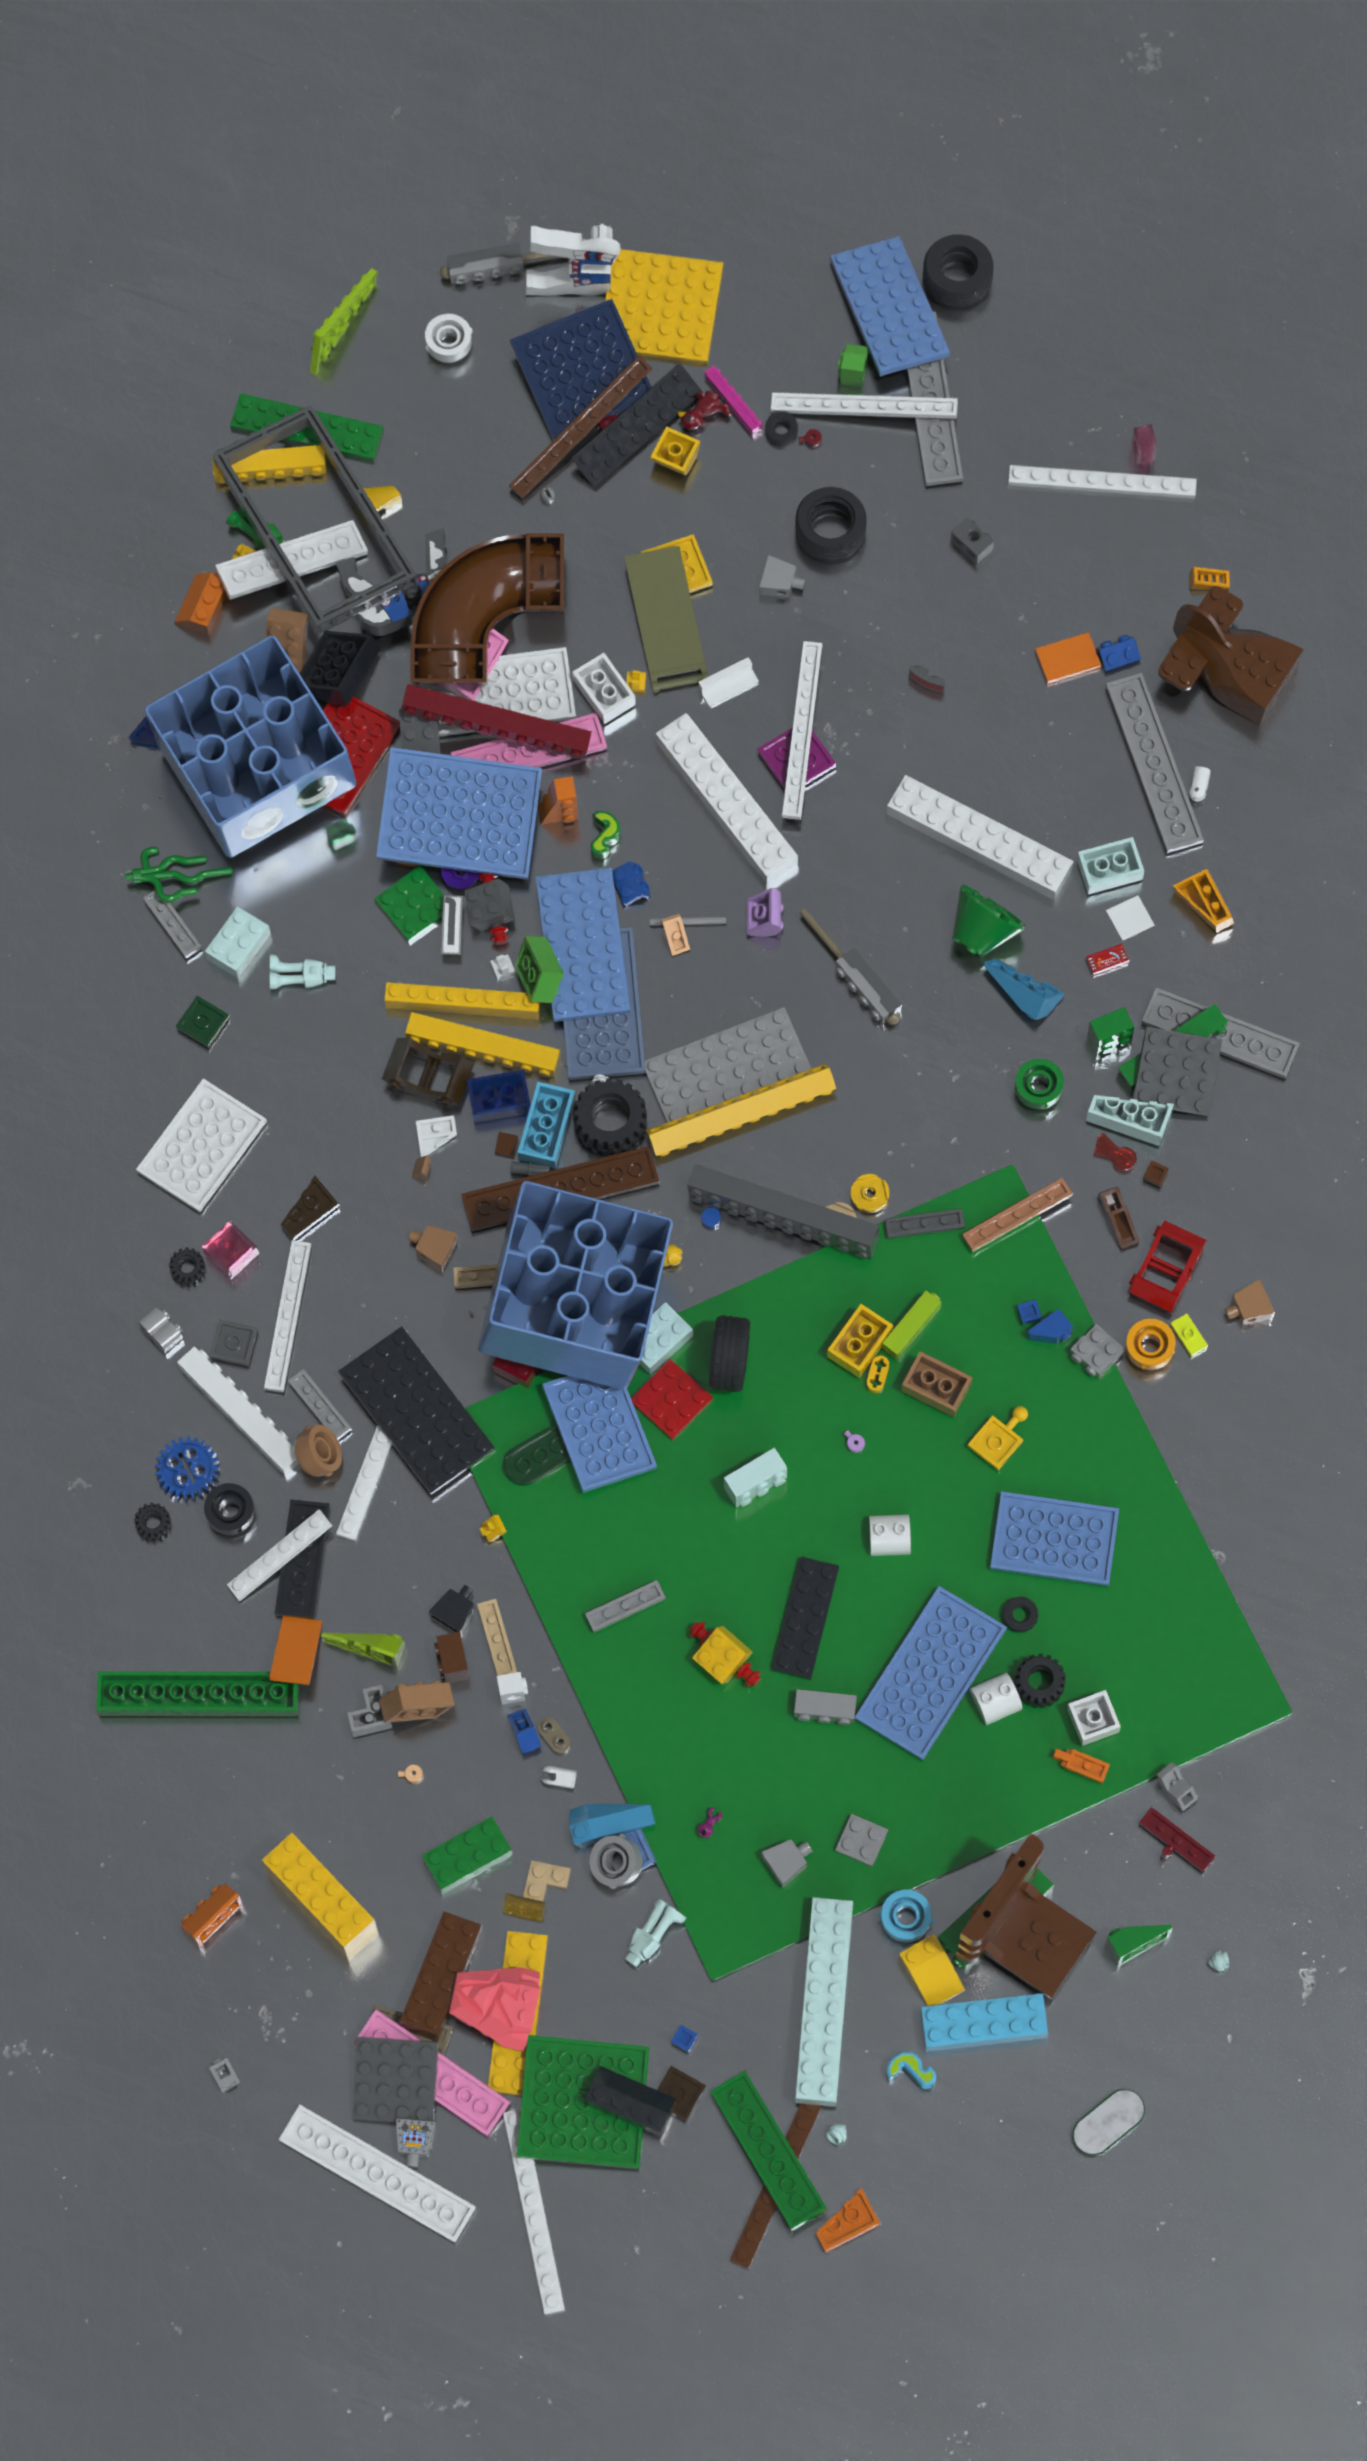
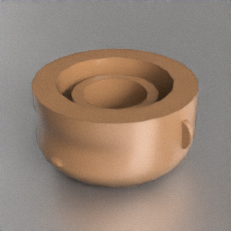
[294,1425,342,1477]

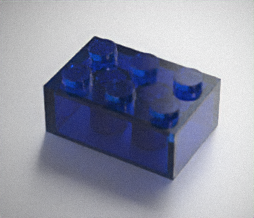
[467,1069,531,1123]

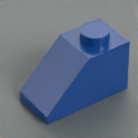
[1027,1309,1073,1344]
[507,1708,541,1753]

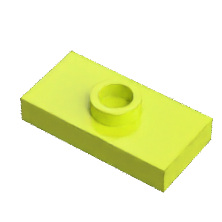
[1170,1314,1208,1357]

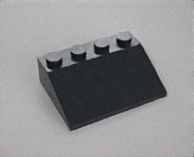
[300,631,380,706]

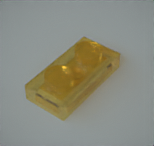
[503,1893,546,1922]

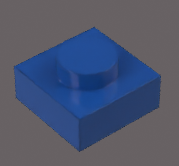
[1017,1299,1042,1325]
[671,2024,698,2053]

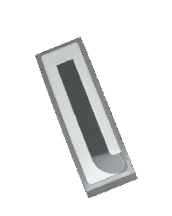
[441,895,463,955]

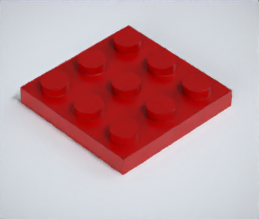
[631,1359,713,1441]

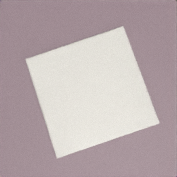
[1106,896,1155,941]

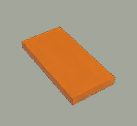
[270,1616,322,1685]

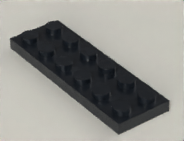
[274,1499,330,1620]
[772,1557,839,1680]

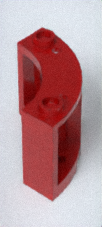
[1129,1220,1207,1312]

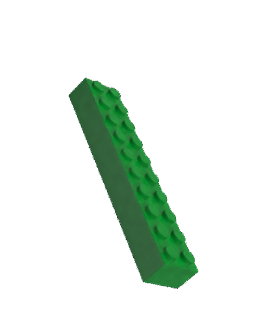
[96,1671,299,1716]

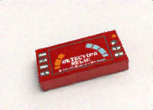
[1086,943,1129,975]

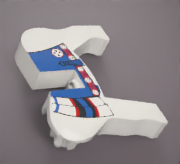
[526,224,620,296]

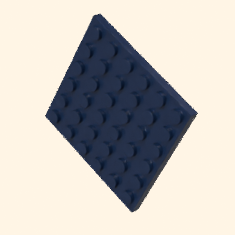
[510,299,651,441]

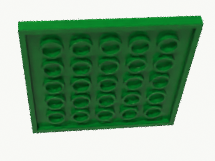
[516,2035,649,2169]

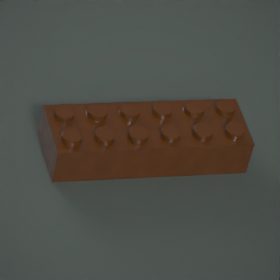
[400,1911,482,2042]

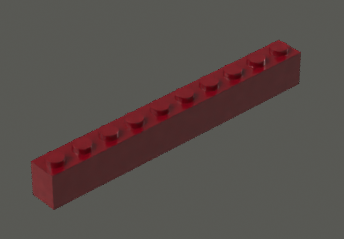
[400,684,592,759]

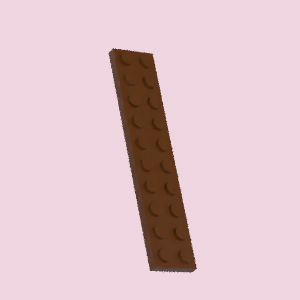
[461,1146,660,1232]

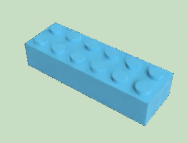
[921,1993,1048,2052]

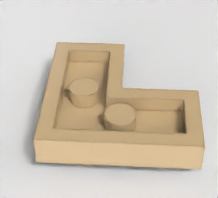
[523,1860,571,1905]

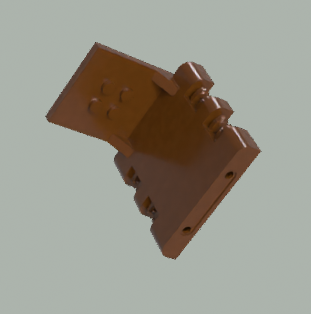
[956,1833,1097,1999]

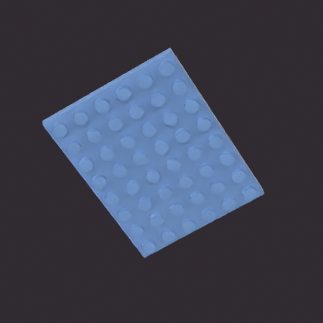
[376,747,542,880]

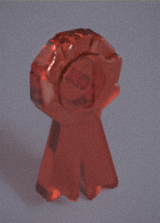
[1094,1133,1137,1171]

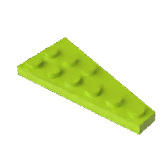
[310,268,378,375]

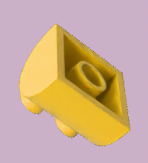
[650,426,700,475]

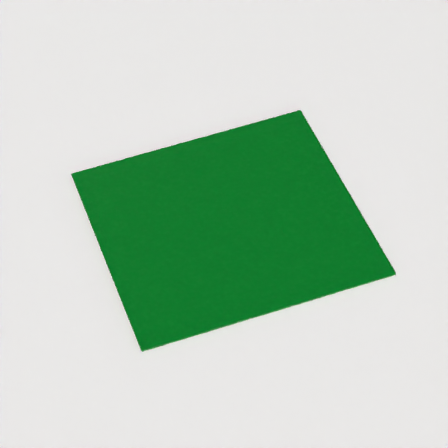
[465,1165,1292,1981]

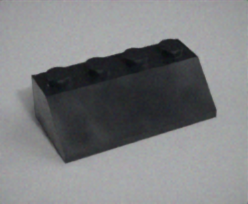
[584,2066,676,2137]

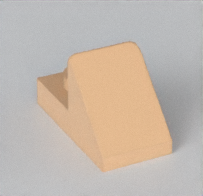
[661,913,690,956]

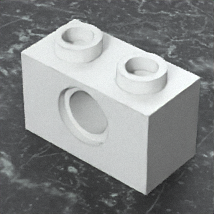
[497,1672,528,1705]

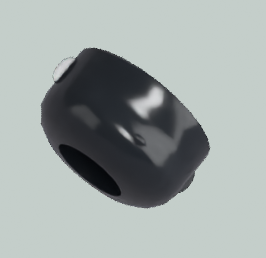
[204,1483,255,1535]

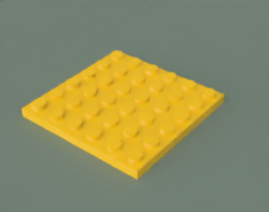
[605,249,723,364]

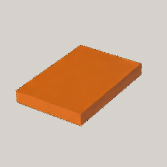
[1035,632,1101,684]

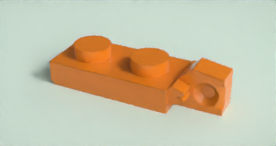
[1053,1749,1110,1784]

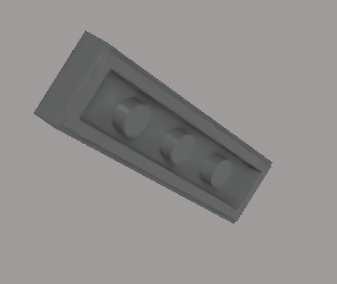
[885,1208,965,1239]

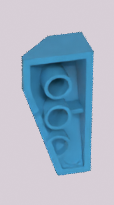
[984,959,1065,1020]
[569,1804,656,1848]

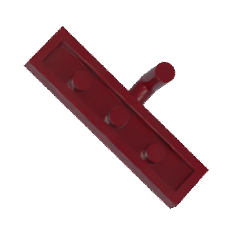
[1139,1807,1216,1873]

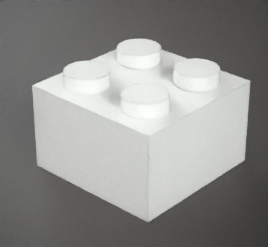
[1067,1690,1121,1746]

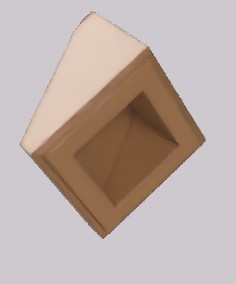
[412,1156,431,1180]

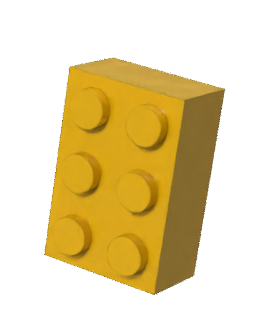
[827,1304,893,1378]

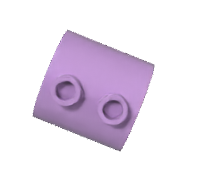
[747,888,783,937]

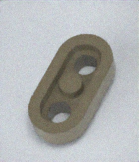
[538,1717,570,1754]

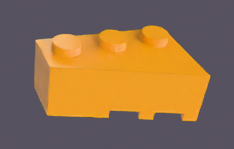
[1173,869,1234,932]

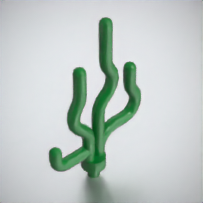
[125,847,233,902]

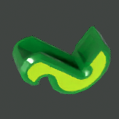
[590,811,621,860]

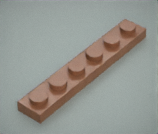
[962,1177,1073,1253]

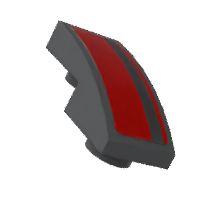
[909,666,946,694]

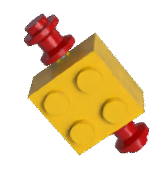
[690,1621,761,1687]

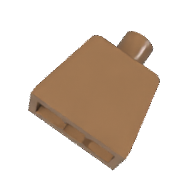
[408,1225,458,1271]
[1225,1280,1275,1325]

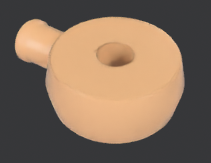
[398,1765,423,1783]

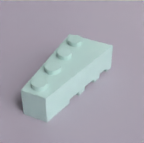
[1086,1095,1174,1146]

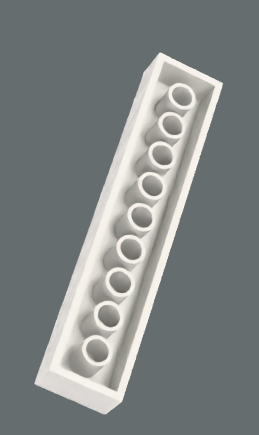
[656,713,798,885]
[887,775,1074,900]

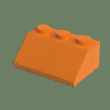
[174,572,227,636]
[181,1883,242,1946]

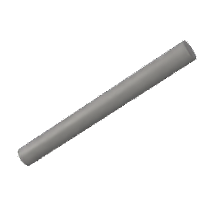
[649,916,726,926]

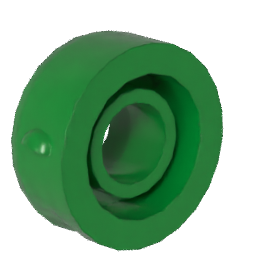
[1014,1058,1064,1109]

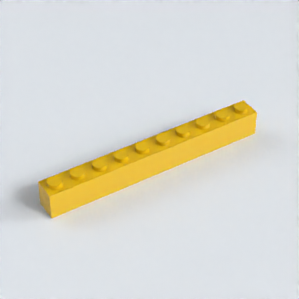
[645,1063,837,1156]

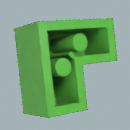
[837,344,868,388]

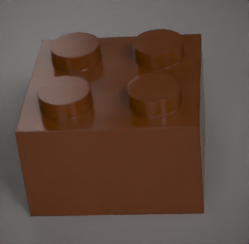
[434,1631,469,1683]

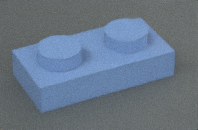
[624,1829,657,1871]

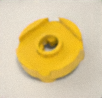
[850,1174,889,1213]

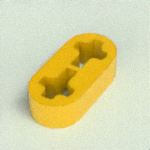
[867,1356,889,1394]

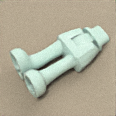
[270,954,335,990]
[625,1898,686,1967]

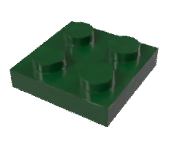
[176,996,229,1047]

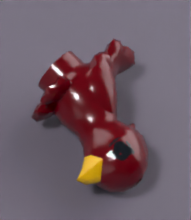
[678,391,731,430]

